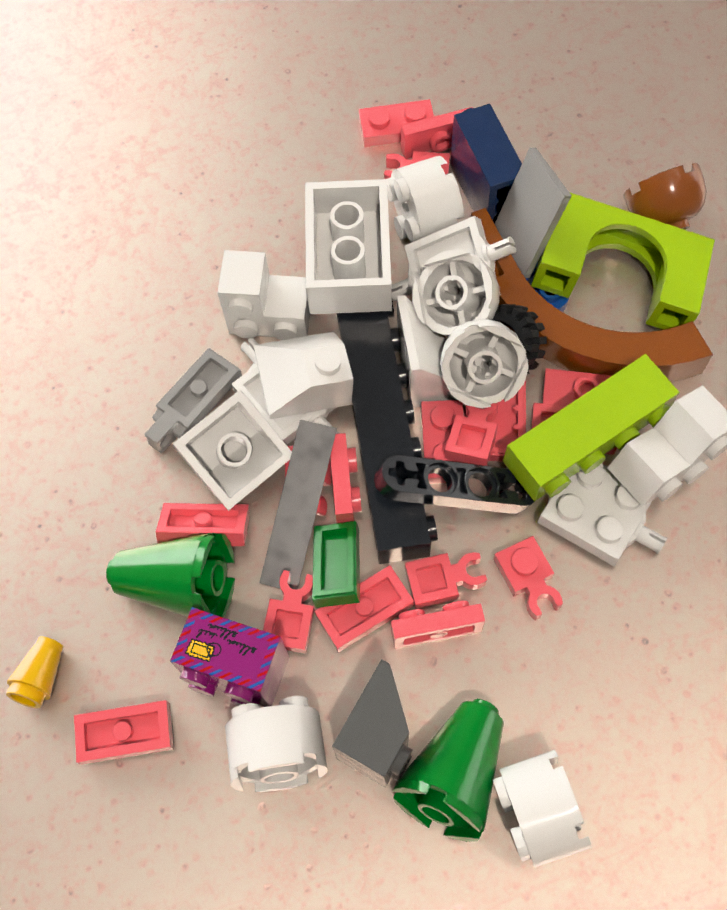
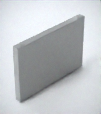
[495,148,572,278]

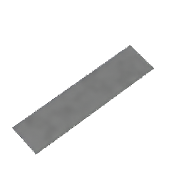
[259,420,337,590]

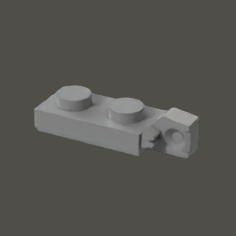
[144,348,242,454]

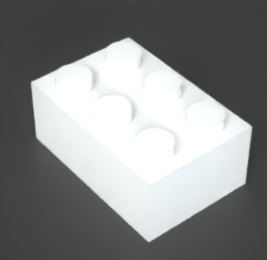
[305,179,392,314]

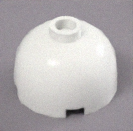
[412,250,500,337]
[440,319,529,408]

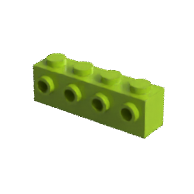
[503,354,680,502]

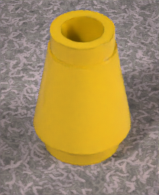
[6,636,64,709]

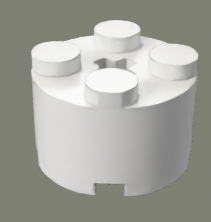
[387,155,464,242]
[225,696,327,792]
[493,750,592,868]

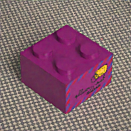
[170,607,290,707]

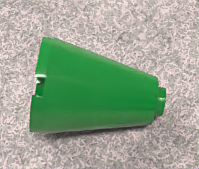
[106,533,235,617]
[392,699,504,842]

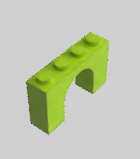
[531,192,715,330]

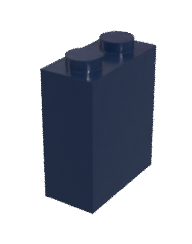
[450,103,522,224]

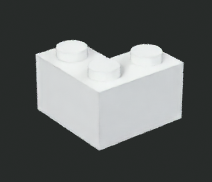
[217,250,310,340]
[608,385,727,507]

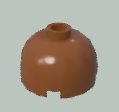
[623,163,707,230]

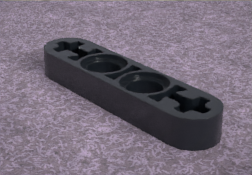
[374,455,534,514]

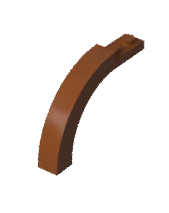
[471,208,713,382]

